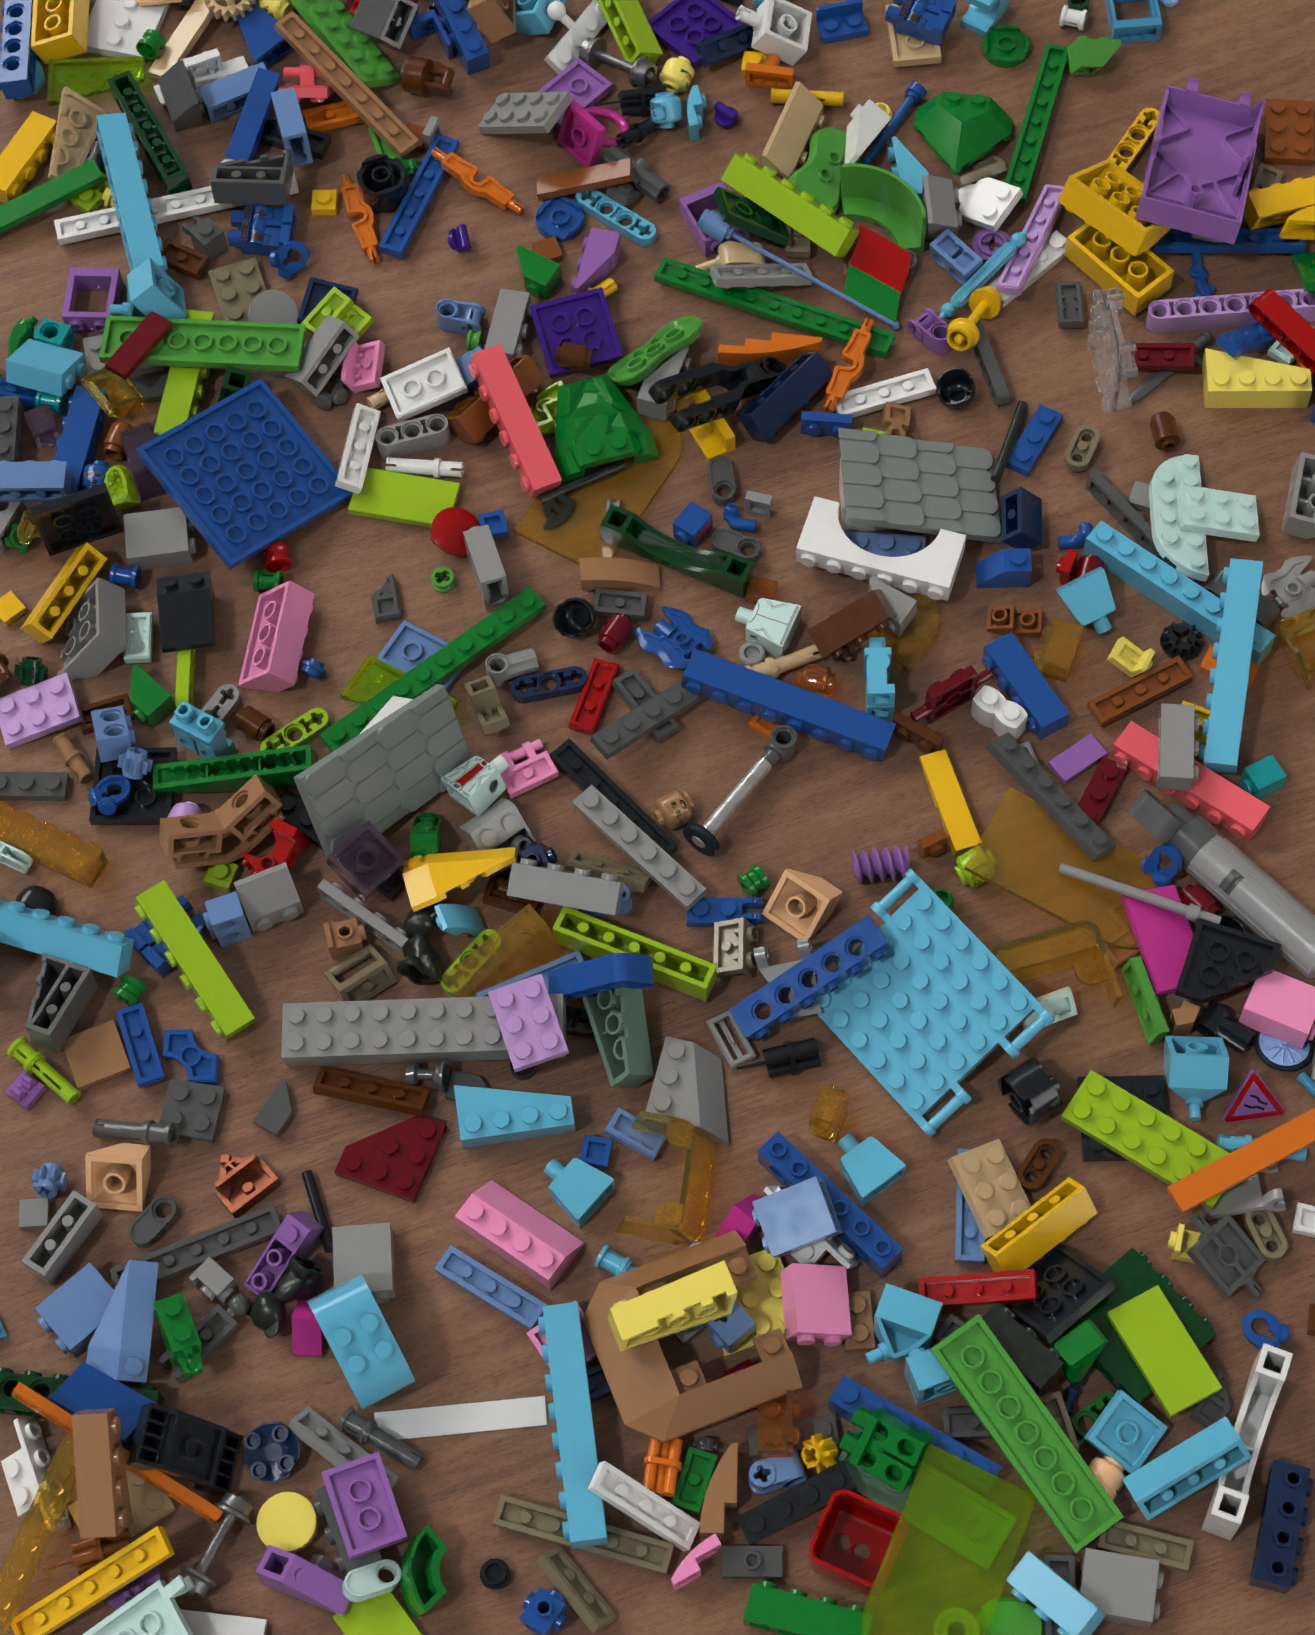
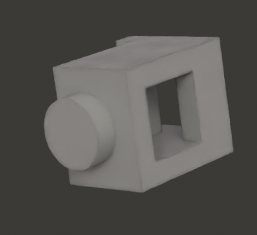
[189,1257,238,1304]

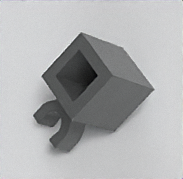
[182,215,228,263]

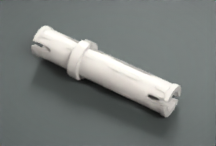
[386,456,464,478]

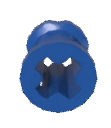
[109,563,142,589]

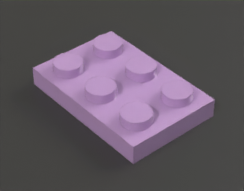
[0,672,83,749]
[488,973,569,1072]

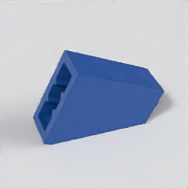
[237,4,293,70]

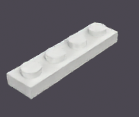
[988,230,1067,307]
[834,368,936,418]
[335,403,381,494]
[588,1461,700,1551]

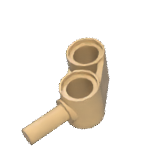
[695,241,766,271]

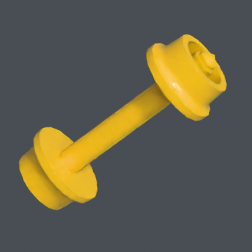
[947,286,1001,351]

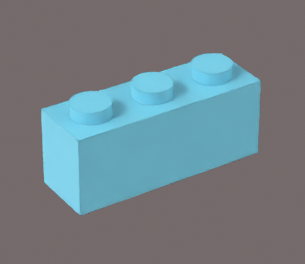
[1006,1551,1107,1635]

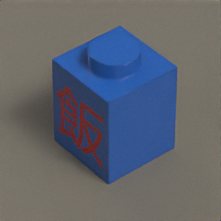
[673,501,713,548]

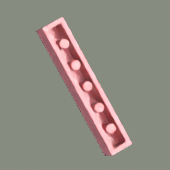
[468,344,562,499]
[1111,721,1270,842]

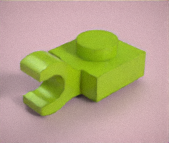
[70,172,109,213]

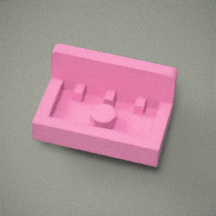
[341,340,386,393]

